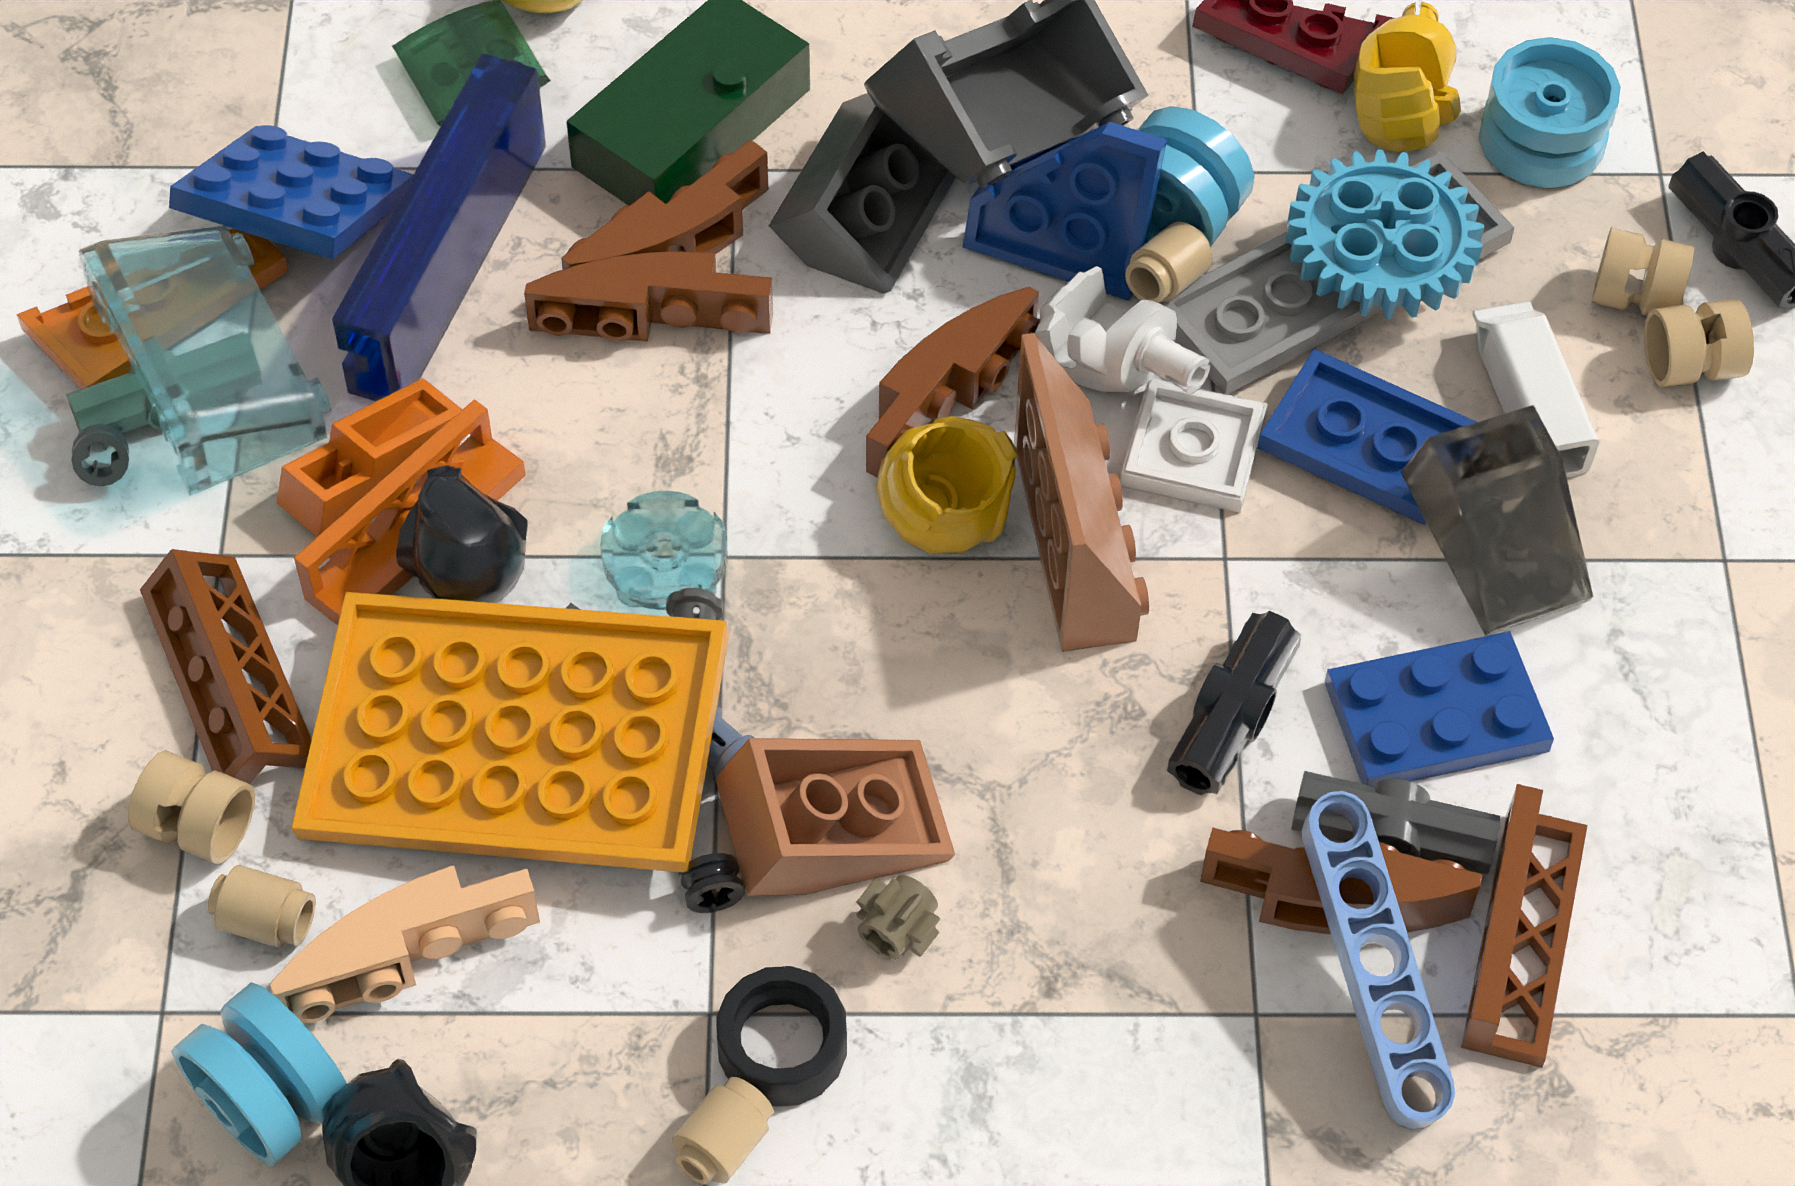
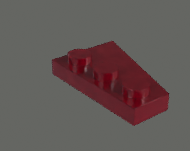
[1192,0,1394,95]

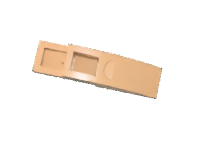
[270,865,540,1023]

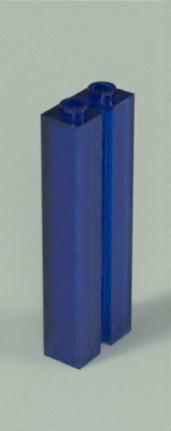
[332,53,546,401]

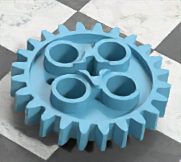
[1286,149,1484,320]

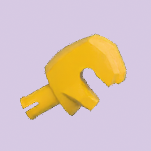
[1354,2,1461,153]

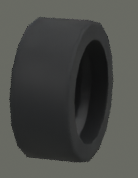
[716,966,847,1106]

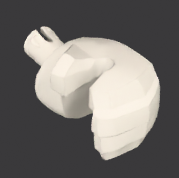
[1035,266,1210,394]

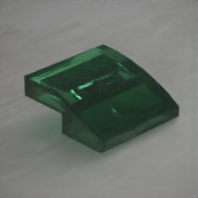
[392,0,551,134]

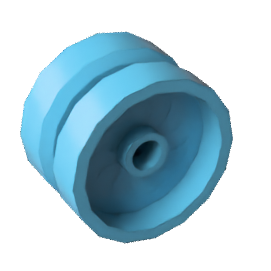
[1479,37,1621,188]
[1138,106,1255,247]
[171,982,347,1167]

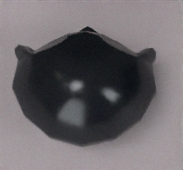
[396,465,528,603]
[322,1059,477,1186]

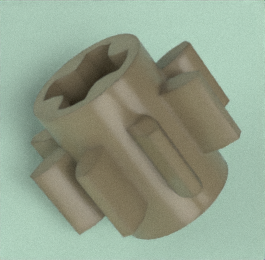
[856,875,940,960]

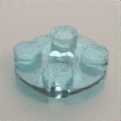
[600,491,728,610]

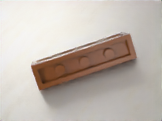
[140,549,312,784]
[1461,784,1588,1068]

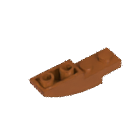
[561,139,769,269]
[524,251,773,342]
[866,287,1040,478]
[1200,827,1483,934]

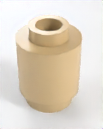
[1125,221,1213,303]
[208,865,316,948]
[672,1077,774,1185]

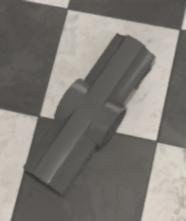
[1291,771,1501,875]

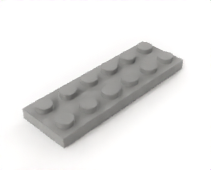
[1159,151,1515,395]

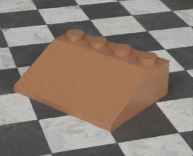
[1014,333,1149,652]

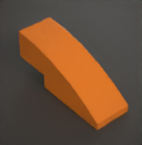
[277,378,462,537]

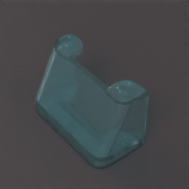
[78,226,331,496]

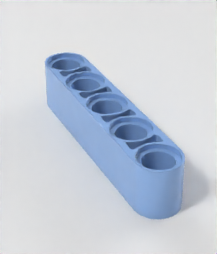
[1302,791,1455,1129]

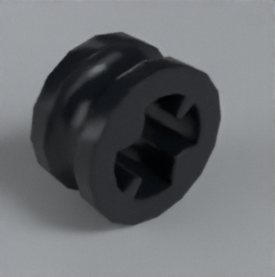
[679,853,745,913]

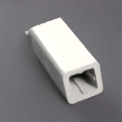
[1472,301,1600,483]

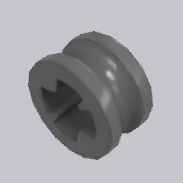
[71,424,129,487]

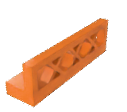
[294,399,526,625]

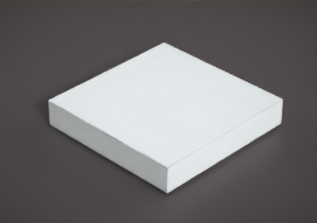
[1120,378,1268,513]

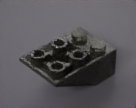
[1400,405,1594,636]

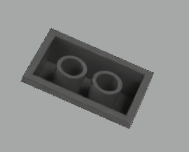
[768,93,956,293]

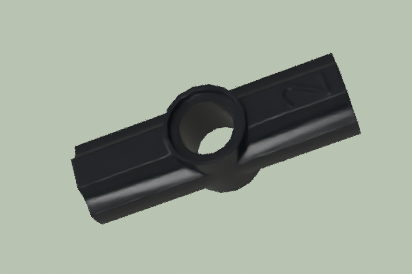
[1668,151,1795,311]
[1167,611,1302,795]

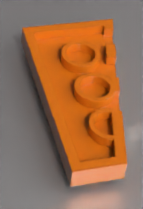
[16,228,288,389]

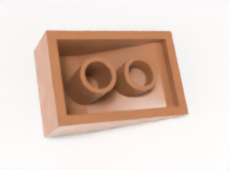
[715,738,955,896]

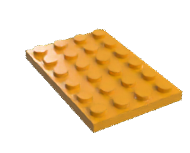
[291,592,729,873]

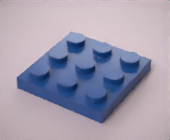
[169,125,414,260]

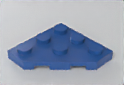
[962,122,1167,301]

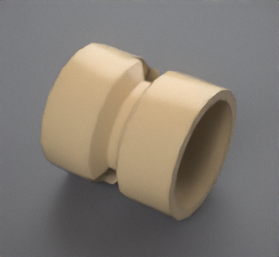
[1592,227,1695,316]
[1644,299,1754,387]
[128,750,256,865]

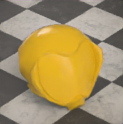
[876,416,1018,554]

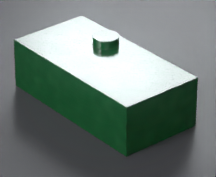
[566,0,810,205]

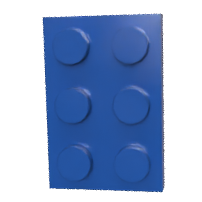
[1257,349,1481,525]
[1324,631,1554,786]

